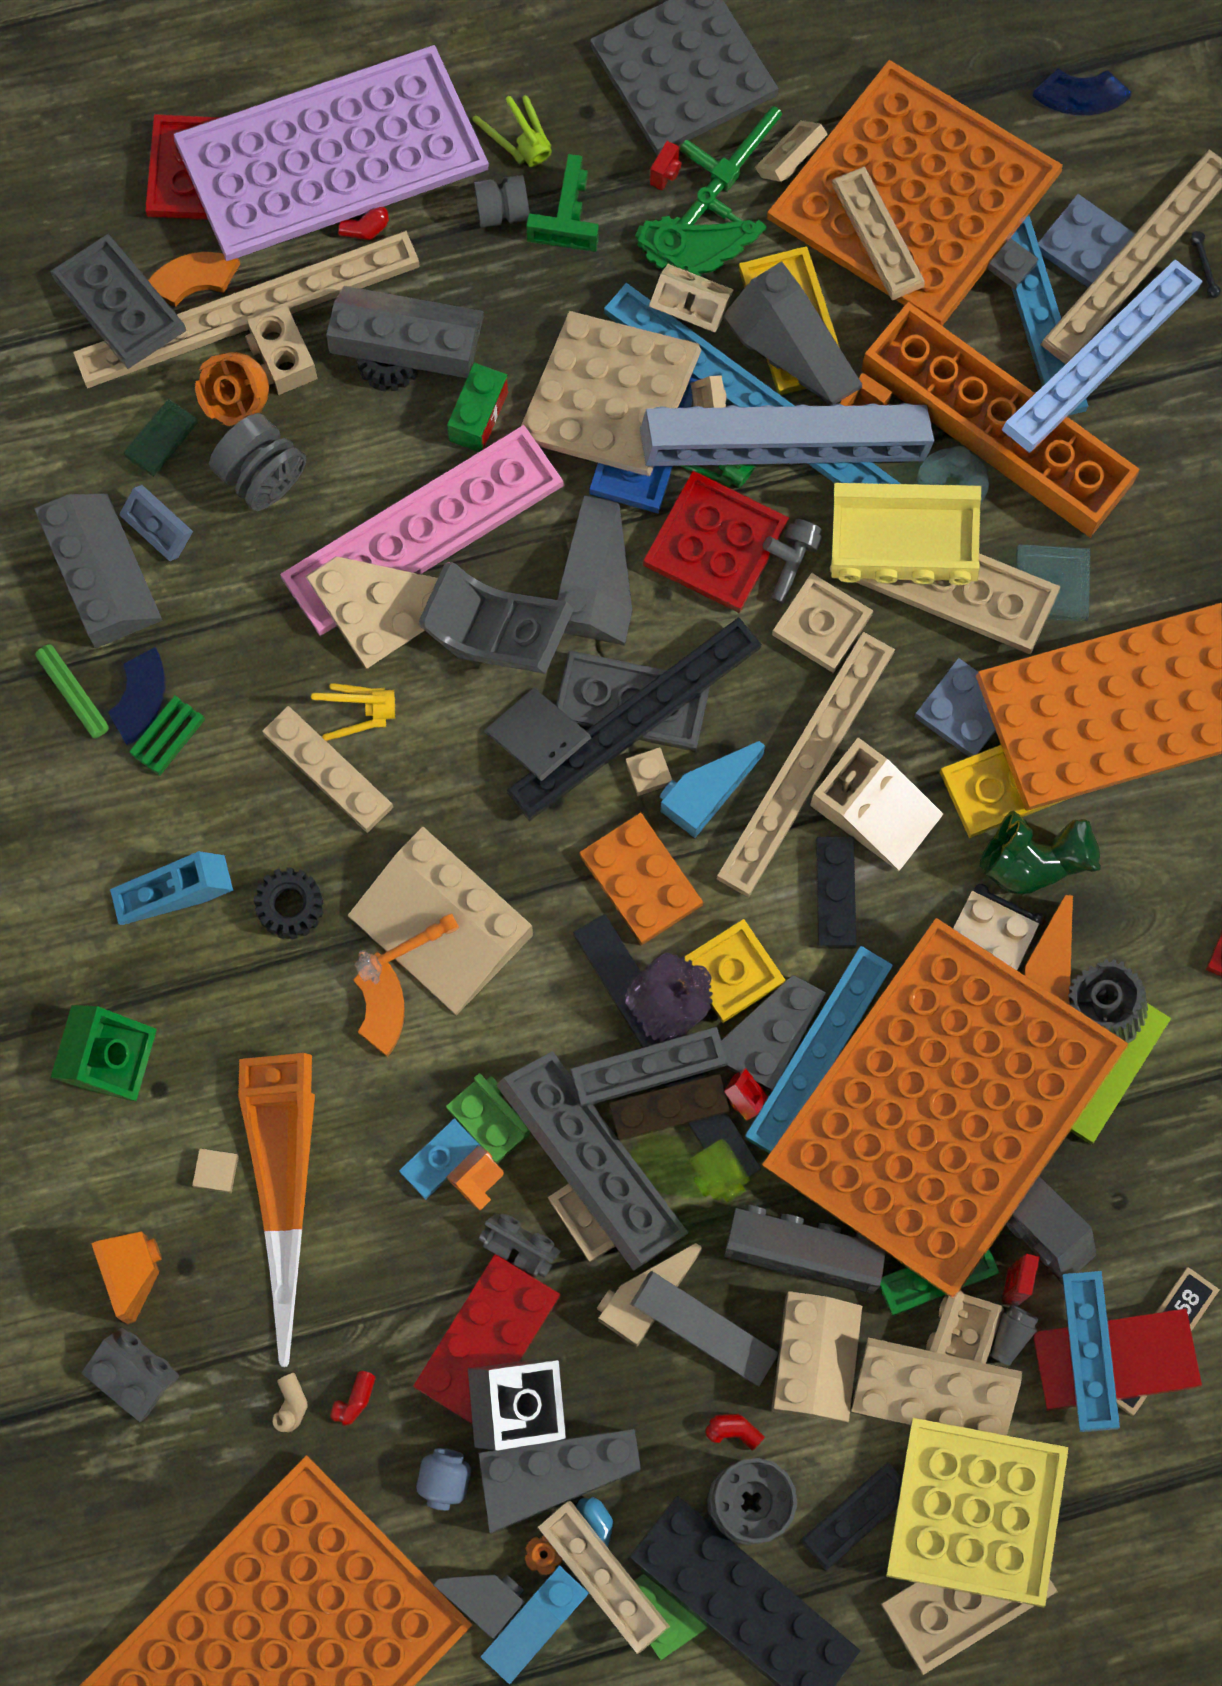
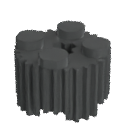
[1068,959,1148,1043]

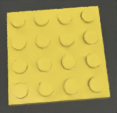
[886,1418,1069,1608]

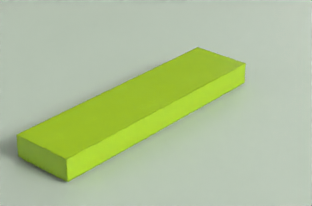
[1070,1003,1171,1145]

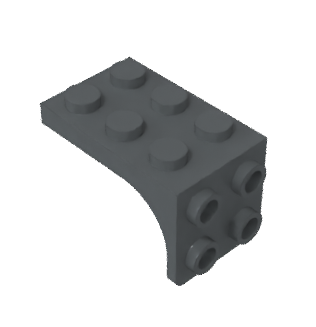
[419,562,574,674]

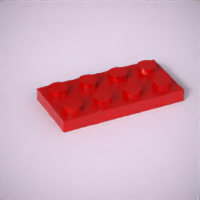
[413,1254,560,1424]

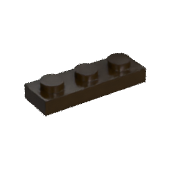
[610,1074,730,1141]

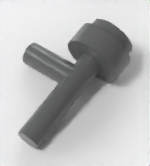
[763,519,823,604]

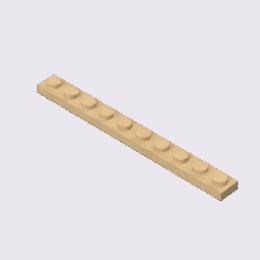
[73,231,420,388]

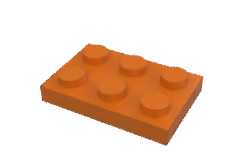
[579,813,703,946]

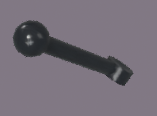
[1190,231,1221,298]
[974,884,1046,927]

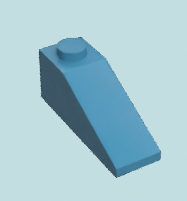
[660,741,765,838]
[110,851,233,925]
[481,1566,589,1684]

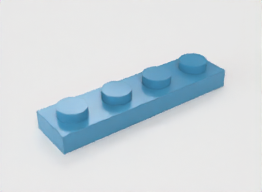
[1062,1271,1120,1432]

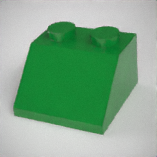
[51,1005,157,1101]

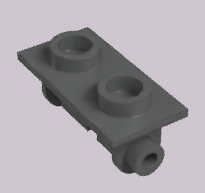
[478,1213,561,1278]

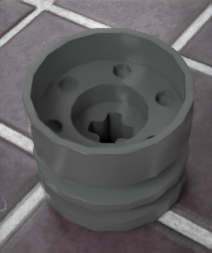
[209,413,307,511]
[707,1458,797,1545]

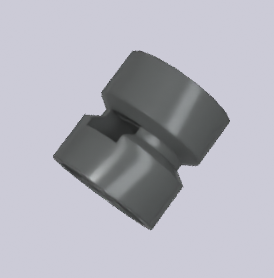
[474,175,529,228]

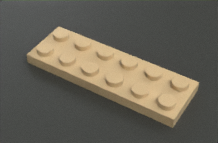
[830,553,1061,654]

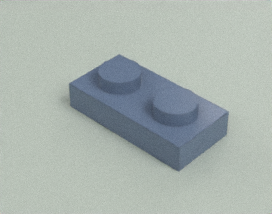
[119,485,193,561]

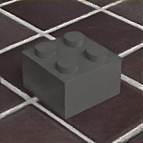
[468,1359,566,1450]

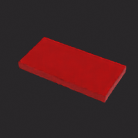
[1033,1308,1202,1411]

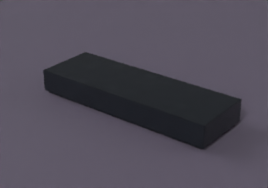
[800,1462,902,1571]

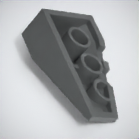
[723,261,862,405]
[557,495,632,645]

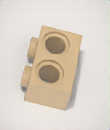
[649,264,733,332]
[245,304,318,395]

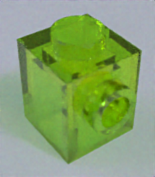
[689,1139,751,1202]

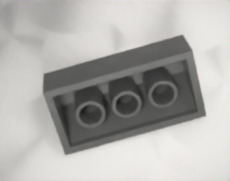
[326,286,484,378]
[34,494,163,649]
[724,1205,885,1294]

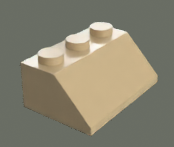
[771,1291,862,1422]

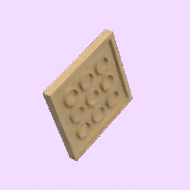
[521,311,702,477]

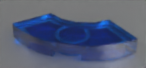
[1032,69,1132,116]
[108,647,166,746]

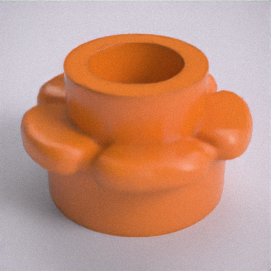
[525,1535,563,1575]

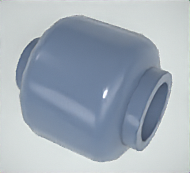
[416,1448,471,1510]

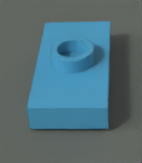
[399,1118,481,1200]

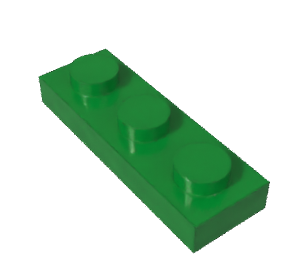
[879,1249,999,1316]

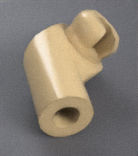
[272,1373,308,1432]

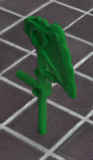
[635,106,782,276]

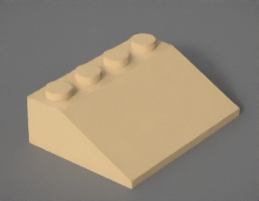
[348,827,533,1016]

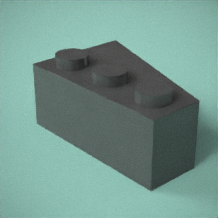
[1006,1176,1097,1284]

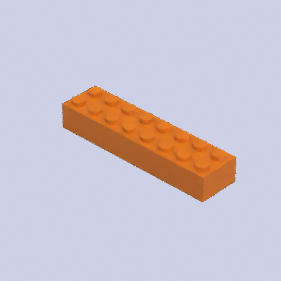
[861,302,1140,538]

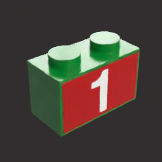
[447,362,509,452]

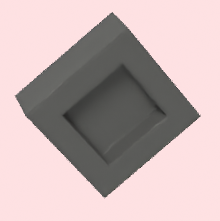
[987,238,1039,290]

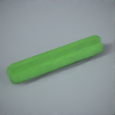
[35,644,109,738]

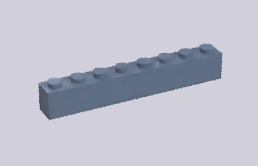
[640,403,934,466]

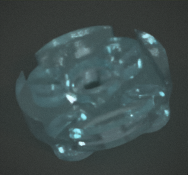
[916,446,989,507]

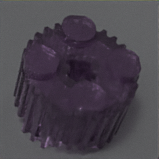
[625,953,713,1042]

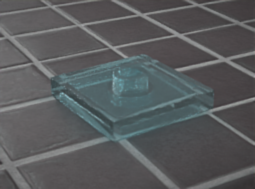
[1016,545,1090,621]

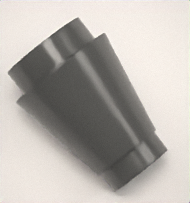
[989,1305,1039,1366]

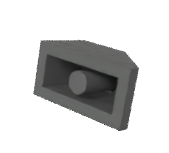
[434,1574,525,1639]

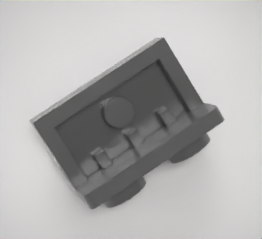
[82,1328,179,1422]

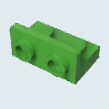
[446,1073,530,1164]

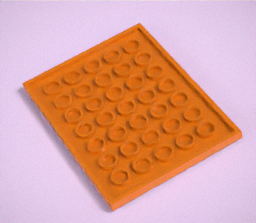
[762,918,1128,1299]
[80,1455,473,1686]

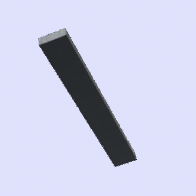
[507,617,762,821]
[573,914,761,1190]

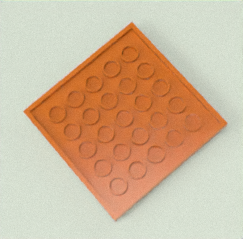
[767,60,1063,326]

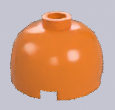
[195,352,269,426]

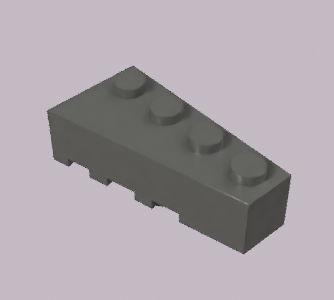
[479,1429,641,1534]

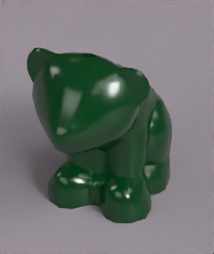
[979,811,1101,895]

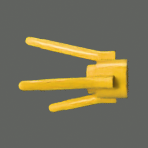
[311,683,395,741]

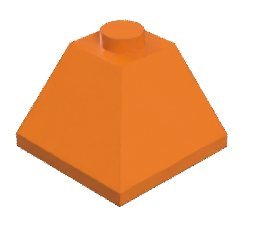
[91,1231,162,1324]

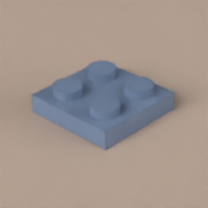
[1038,194,1135,288]
[914,658,996,757]

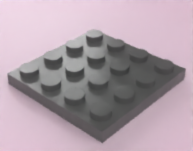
[590,0,779,156]

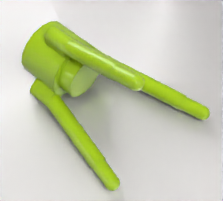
[472,95,552,167]

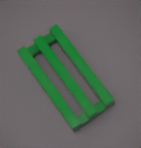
[129,695,205,776]

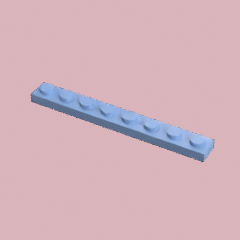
[1002,260,1202,453]

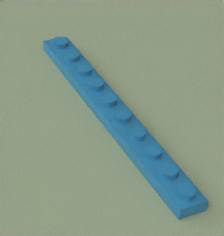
[604,283,901,484]

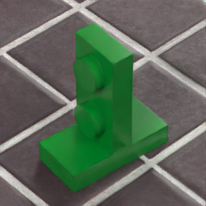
[526,154,599,252]

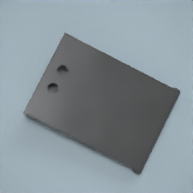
[484,687,591,781]

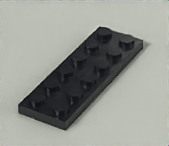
[627,1496,861,1686]

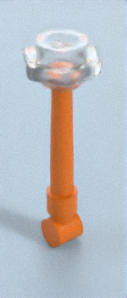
[354,914,459,984]

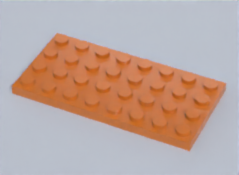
[976,603,1222,811]

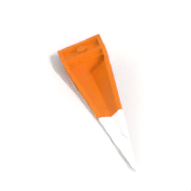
[238,1053,315,1367]

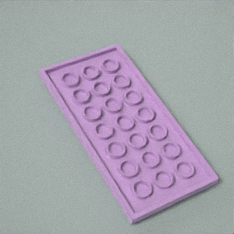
[174,45,489,261]

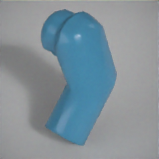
[576,1497,613,1547]

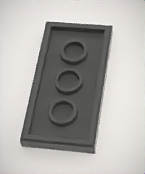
[50,234,187,369]
[556,650,710,752]

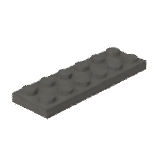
[496,1051,688,1271]

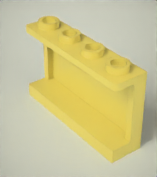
[831,483,981,585]

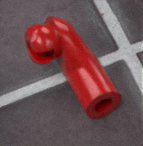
[339,207,389,240]
[330,1371,376,1426]
[705,1414,765,1451]

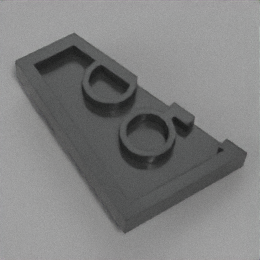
[721,975,826,1092]

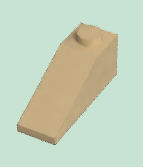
[597,1243,702,1347]

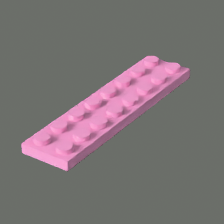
[280,425,563,636]

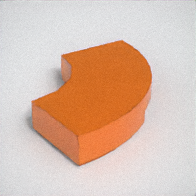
[148,252,240,307]
[353,952,405,1057]

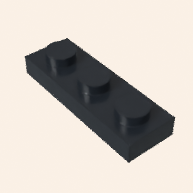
[816,837,856,949]

